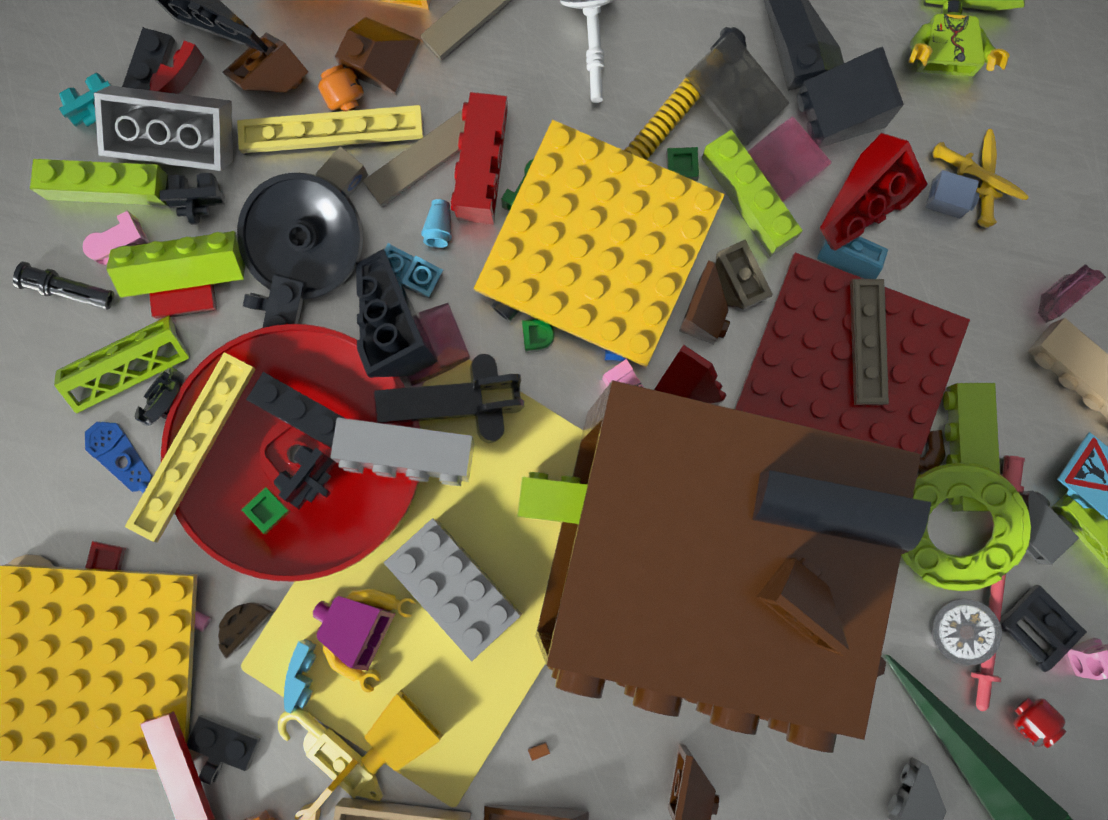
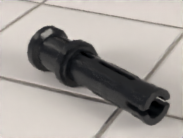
[13,261,114,310]

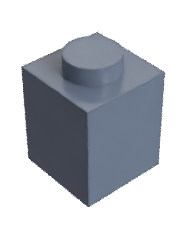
[925,170,979,219]

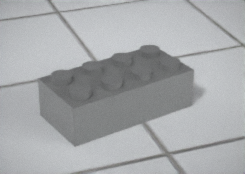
[94,85,233,171]
[330,418,474,486]
[384,518,522,662]

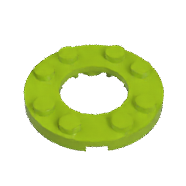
[901,463,1031,591]

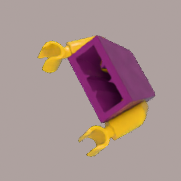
[313,589,416,692]

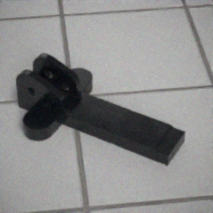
[374,354,525,443]

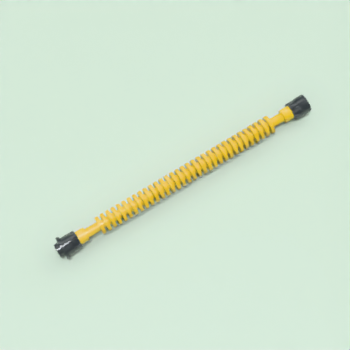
[491,27,747,322]

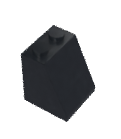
[797,47,904,148]

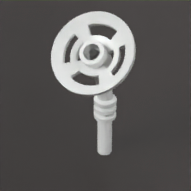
[560,0,613,103]

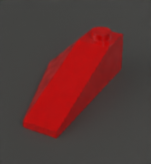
[820,133,928,251]
[654,344,726,405]

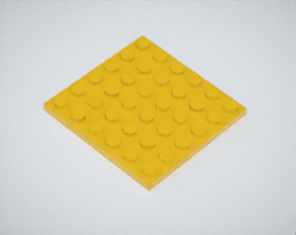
[474,119,725,368]
[0,564,198,769]

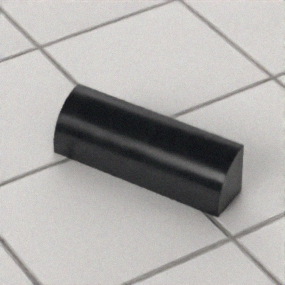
[752,470,931,551]

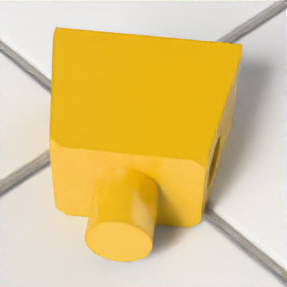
[361,690,443,774]

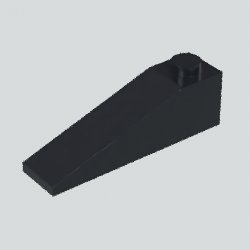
[155,0,269,53]
[764,0,844,91]
[356,249,438,378]

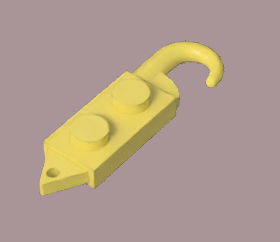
[278,708,383,801]

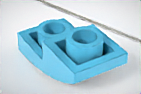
[384,243,443,298]
[284,639,316,714]

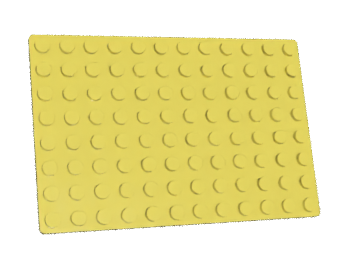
[241,348,583,807]

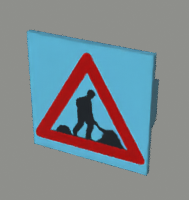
[1057,432,1108,520]

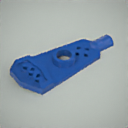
[85,422,152,494]

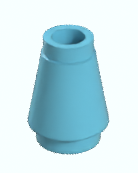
[421,199,452,248]

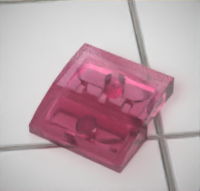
[748,116,832,203]
[408,303,470,386]

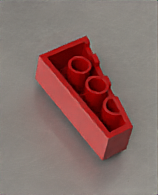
[451,92,508,225]

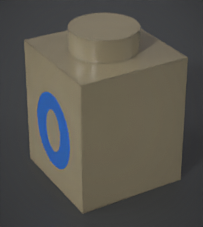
[316,146,368,197]

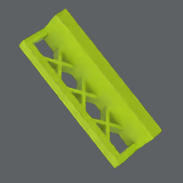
[54,316,189,414]
[1051,493,1108,569]

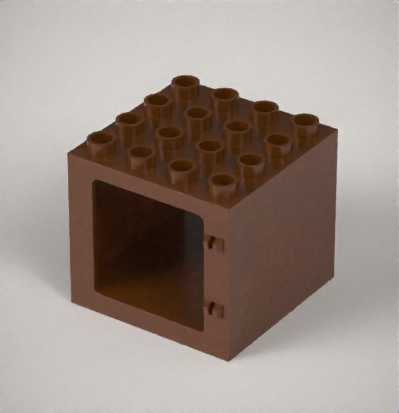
[535,380,921,753]

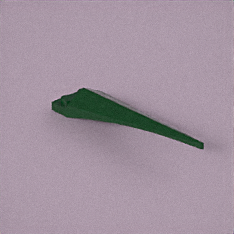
[885,655,1073,820]

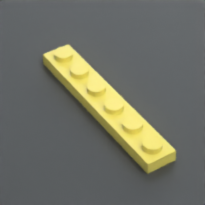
[237,105,424,154]
[125,352,256,543]

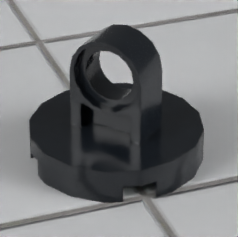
[134,367,184,426]

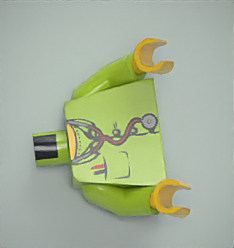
[908,0,1010,76]

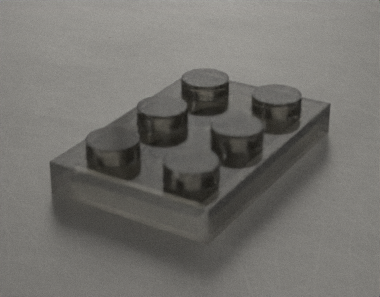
[685,31,790,146]

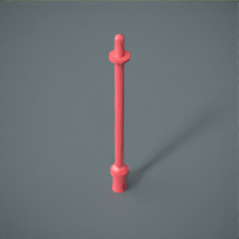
[971,455,1025,711]

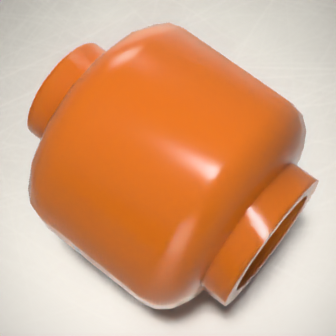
[318,64,364,111]

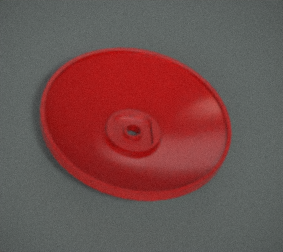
[161,324,421,582]

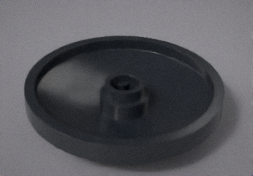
[237,172,363,299]

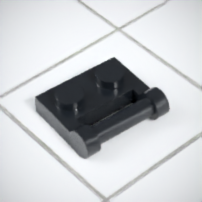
[1000,585,1087,672]

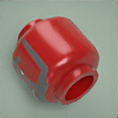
[1014,697,1067,748]

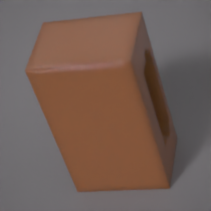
[528,742,550,761]

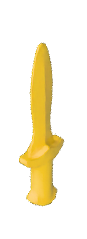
[976,129,1003,228]
[932,142,1029,200]

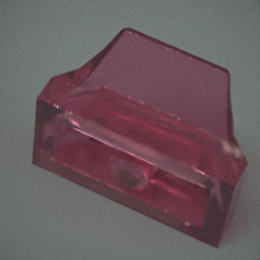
[1038,264,1106,323]

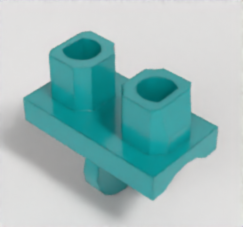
[59,73,112,127]

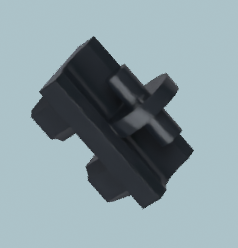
[160,173,225,225]
[274,445,336,510]

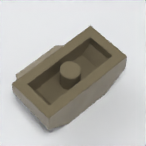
[715,239,773,310]

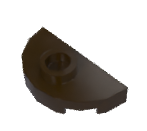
[218,602,274,659]

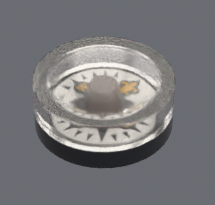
[932,599,1002,666]

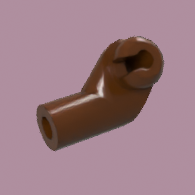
[918,430,946,474]

